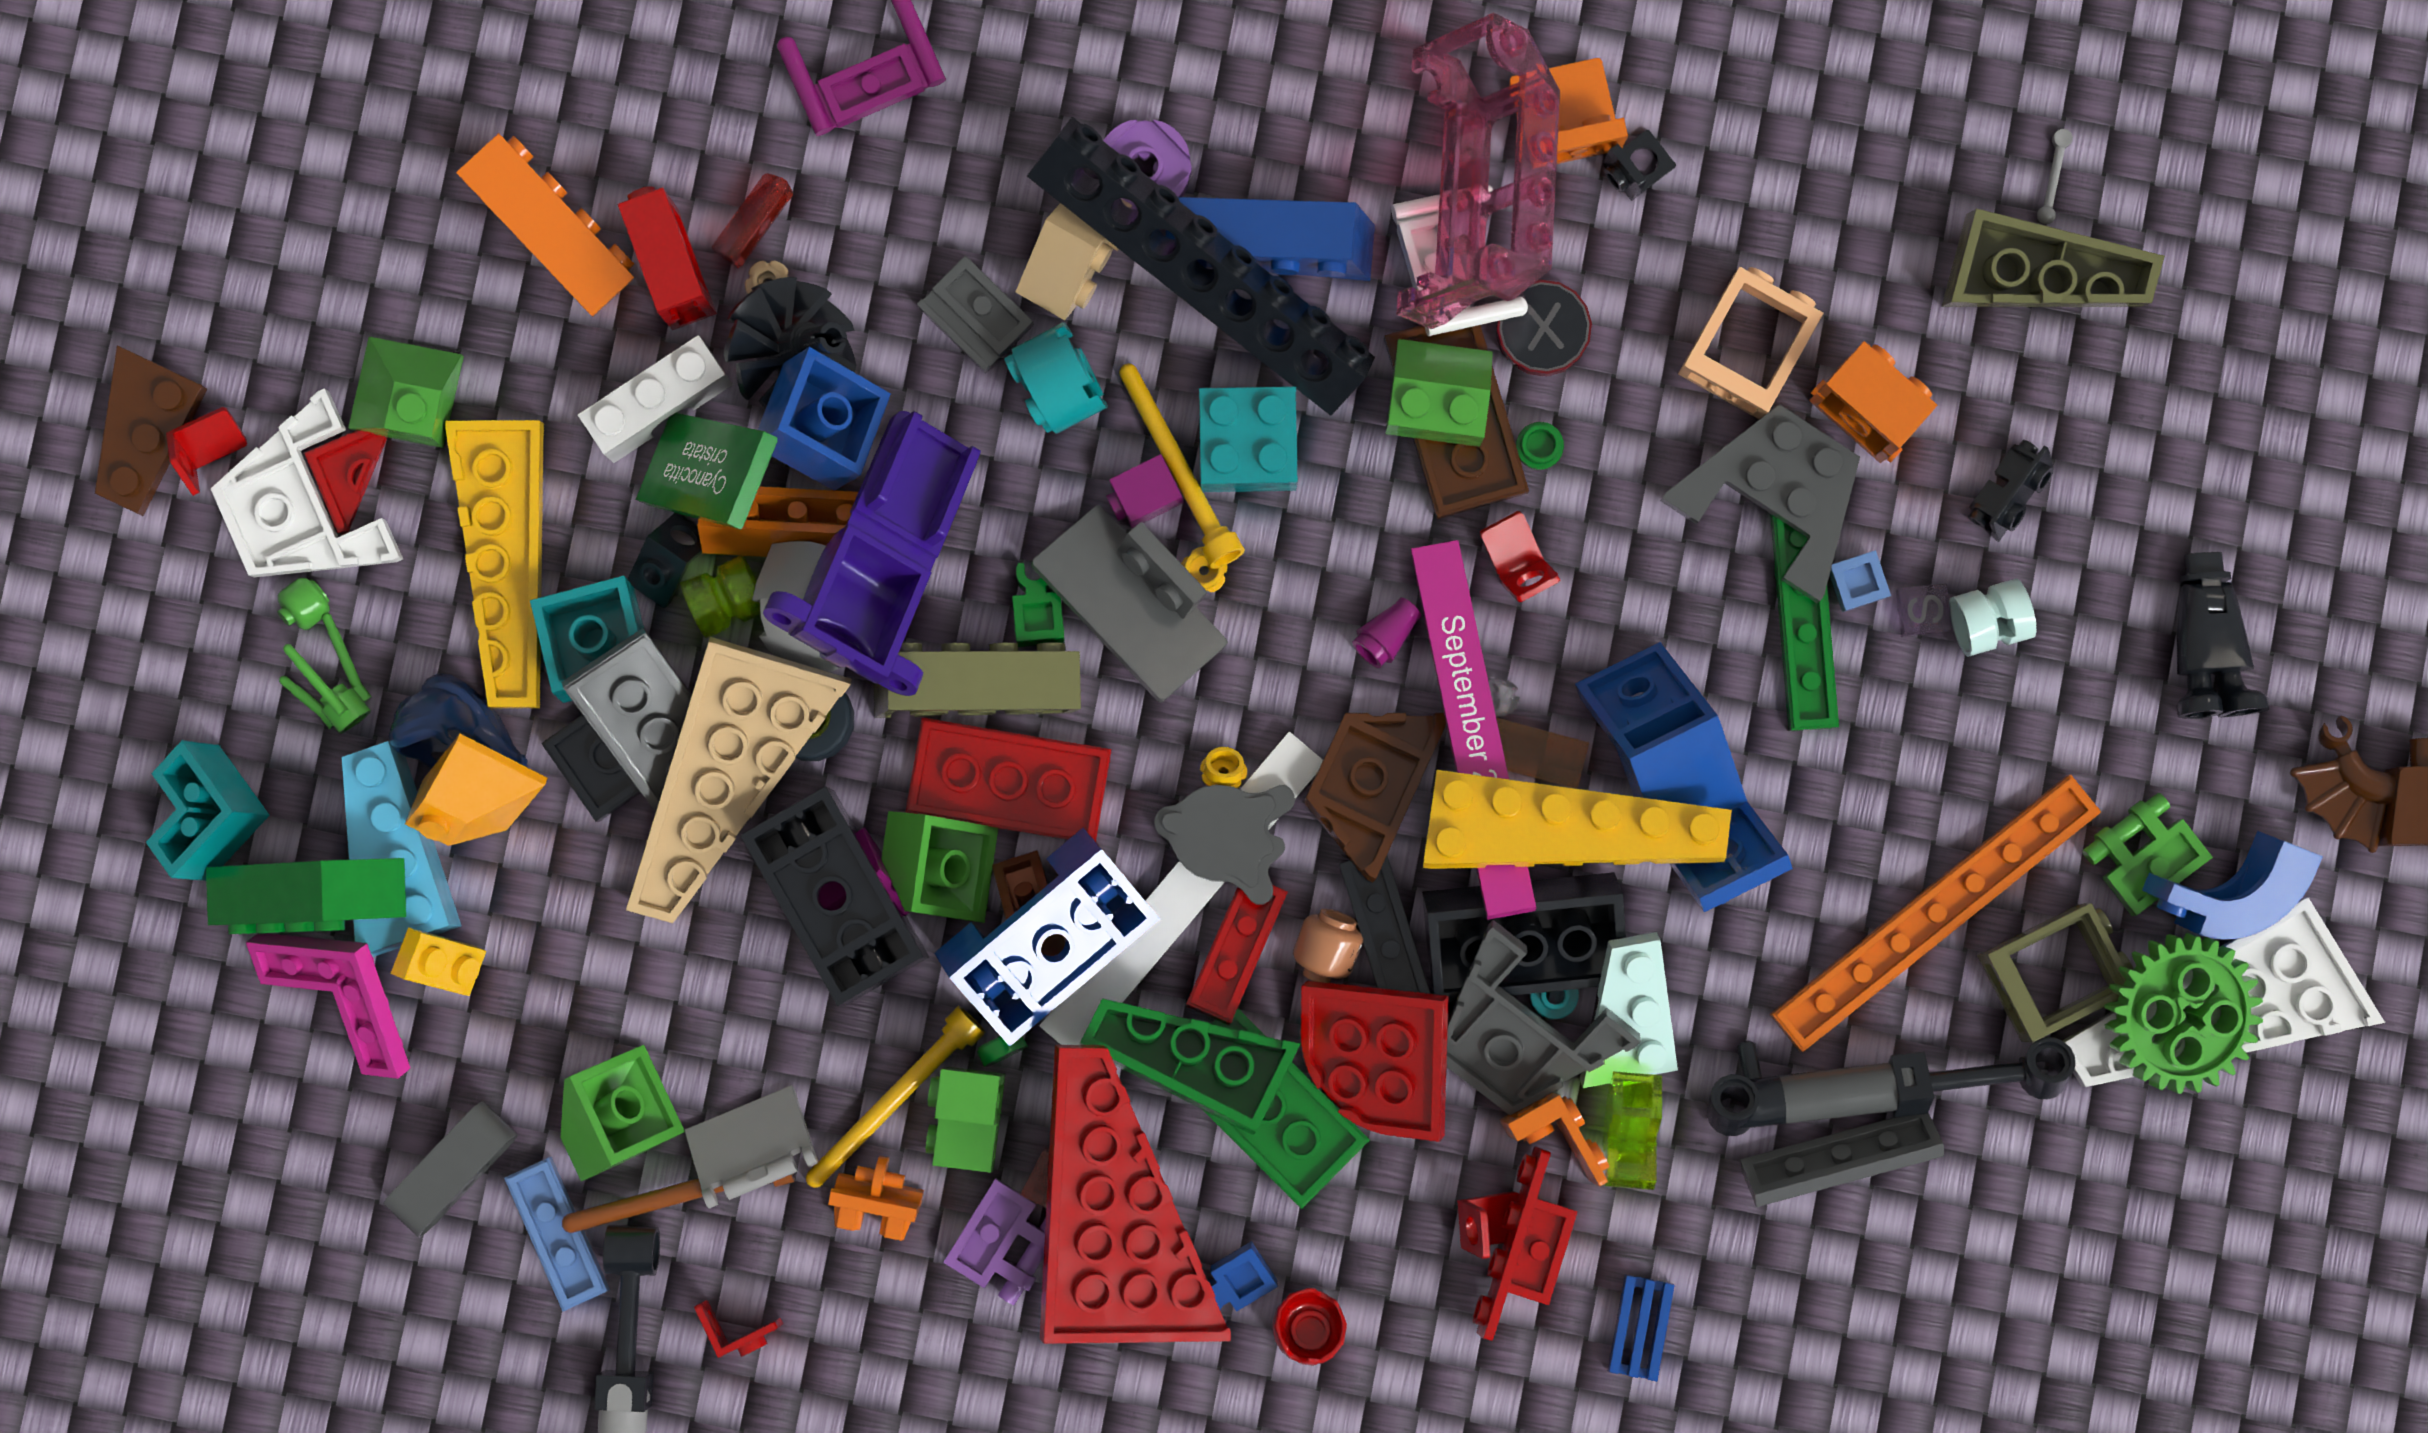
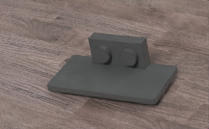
[1031,505,1228,703]

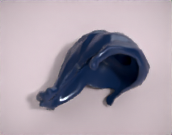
[388,673,528,769]

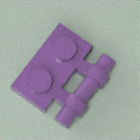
[943,1178,1046,1305]

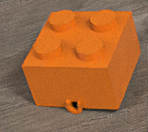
[1809,341,1938,463]

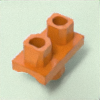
[828,1156,924,1241]

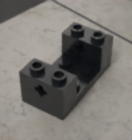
[740,786,929,1006]

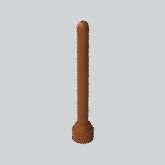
[562,1173,795,1233]

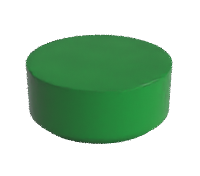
[977,1036,1028,1067]

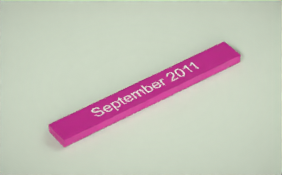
[1411,540,1536,920]

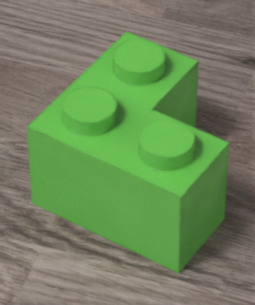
[926,1067,1006,1173]

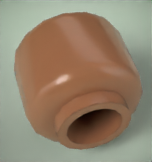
[1293,909,1363,983]

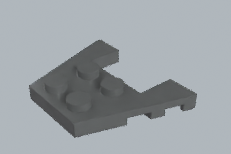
[1660,404,1860,603]
[1446,920,1641,1116]

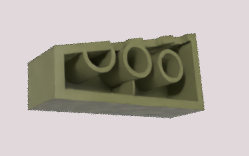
[1942,208,2165,307]
[873,643,1081,718]

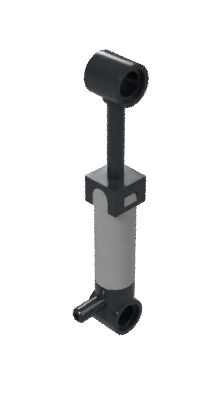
[595,1225,660,1433]

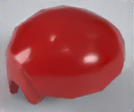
[1272,1288,1347,1366]

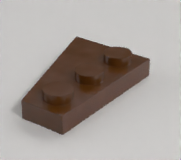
[95,345,207,516]

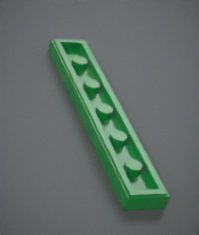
[1770,514,1839,731]

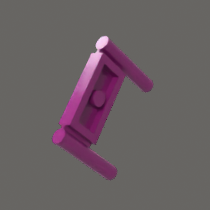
[777,0,946,136]

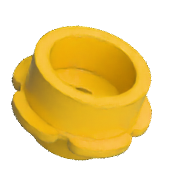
[1181,547,1227,592]
[1200,747,1247,789]

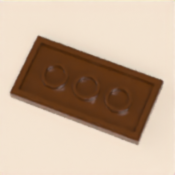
[1384,324,1529,519]

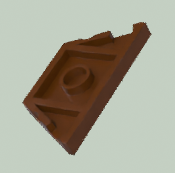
[1304,713,1446,883]

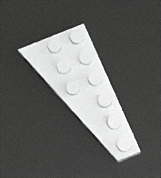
[2063,897,2385,1087]

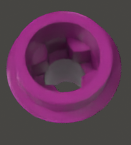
[1352,597,1422,668]

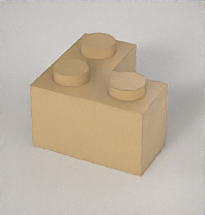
[1015,199,1132,320]

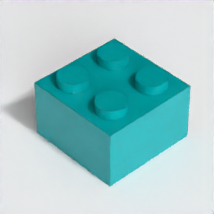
[1199,387,1298,492]
[530,576,644,703]

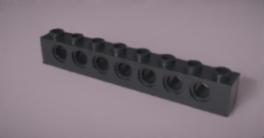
[1027,117,1375,416]

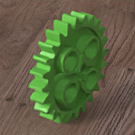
[2104,933,2263,1094]

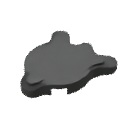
[1154,785,1295,905]

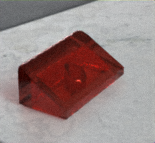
[712,173,793,268]

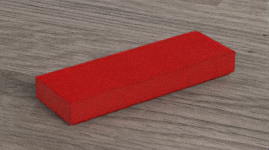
[1186,885,1288,1026]

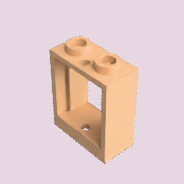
[1678,266,1824,420]

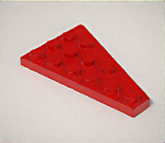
[1040,1045,1231,1344]

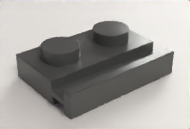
[917,255,1034,374]

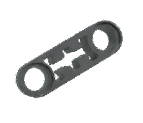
[383,1101,518,1238]

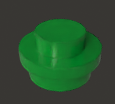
[1516,422,1564,470]

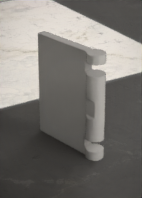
[685,1085,818,1208]

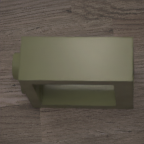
[1977,903,2134,1043]

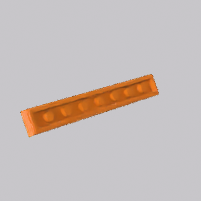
[1770,774,2101,1052]

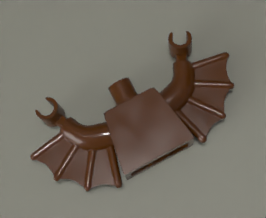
[2290,716,2428,853]

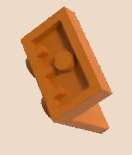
[1509,58,1628,170]
[1499,1093,1610,1187]

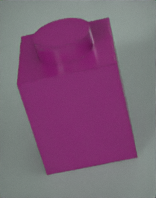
[1106,454,1183,528]

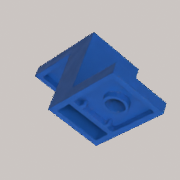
[1575,642,1793,912]

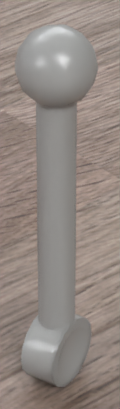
[2037,129,2073,224]

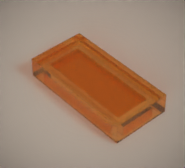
[1496,718,1589,789]

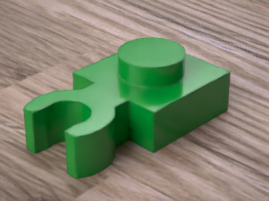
[1012,563,1065,647]

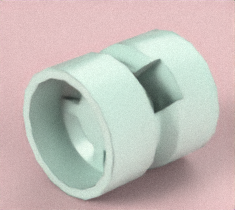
[1949,578,2036,657]

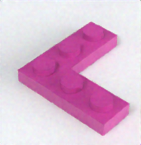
[245,933,410,1079]

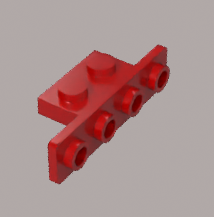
[1473,1146,1578,1341]

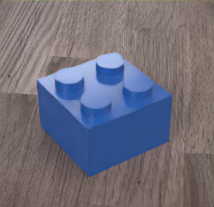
[758,347,891,491]

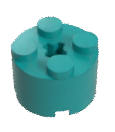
[1004,322,1108,434]

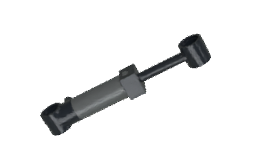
[1707,1037,2076,1136]

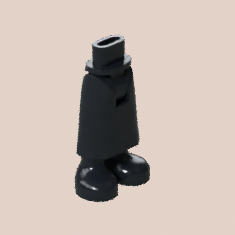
[2177,552,2270,719]

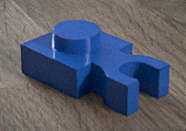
[1207,1241,1278,1312]

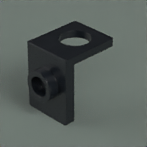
[1603,130,1676,201]
[628,513,702,608]

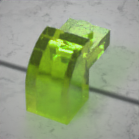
[1603,1071,1662,1190]

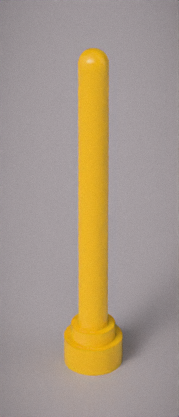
[1119,363,1245,569]
[806,1005,986,1188]

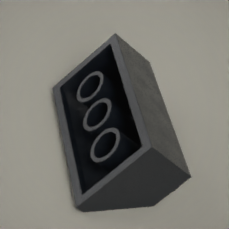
[1422,872,1626,1002]

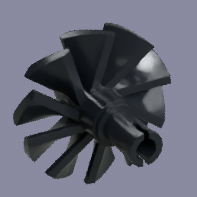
[724,277,856,409]

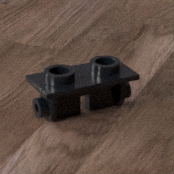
[1968,440,2054,542]

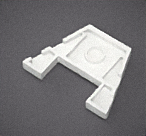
[211,388,403,578]

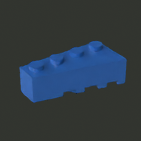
[1165,197,1375,281]

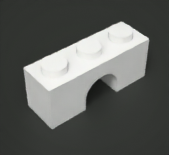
[578,335,733,463]

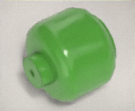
[277,578,330,630]

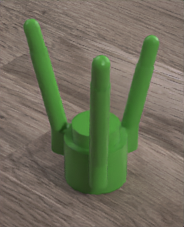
[279,613,372,734]

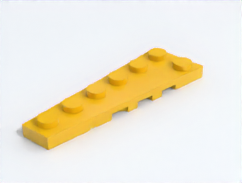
[445,420,544,708]

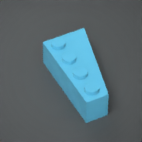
[342,741,462,957]

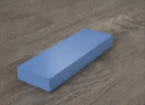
[504,1157,610,1312]

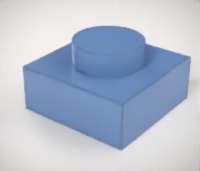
[1830,550,1891,612]

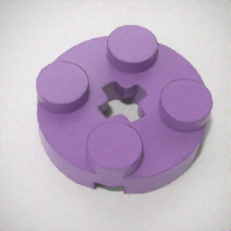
[1103,119,1192,209]

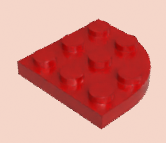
[1301,981,1448,1142]

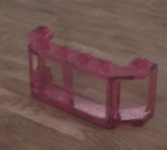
[1396,12,1560,329]

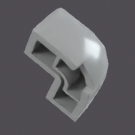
[753,541,838,672]

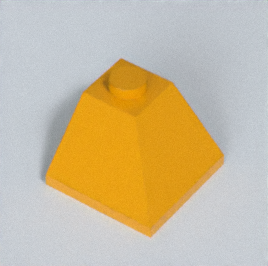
[405,733,548,846]

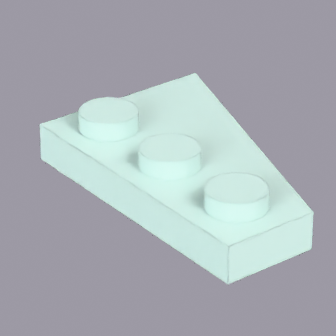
[1579,932,1678,1088]

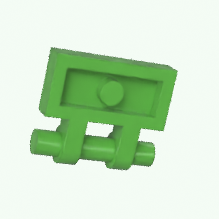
[2082,793,2213,916]

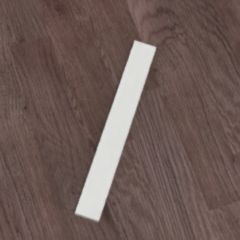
[1040,732,1323,1045]

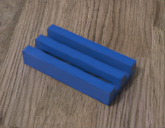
[1607,1274,1675,1382]

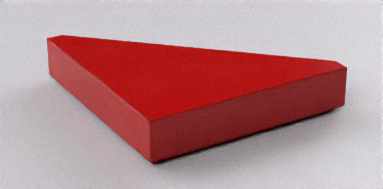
[304,430,387,535]

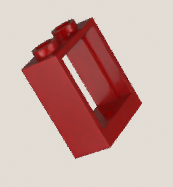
[617,186,717,331]

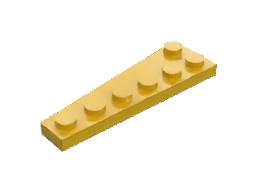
[1423,770,1732,869]

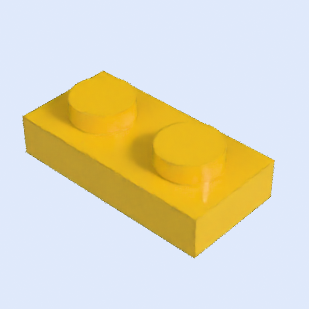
[390,927,487,996]

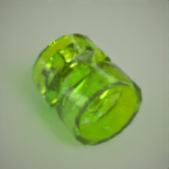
[680,555,761,639]

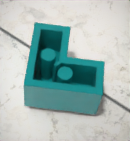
[146,740,270,881]

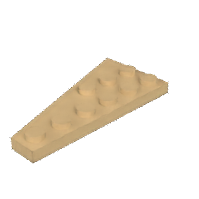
[626,637,852,923]

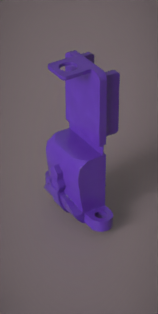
[763,411,981,696]

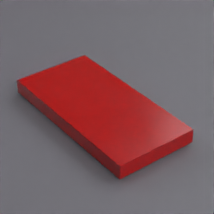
[905,718,1112,842]

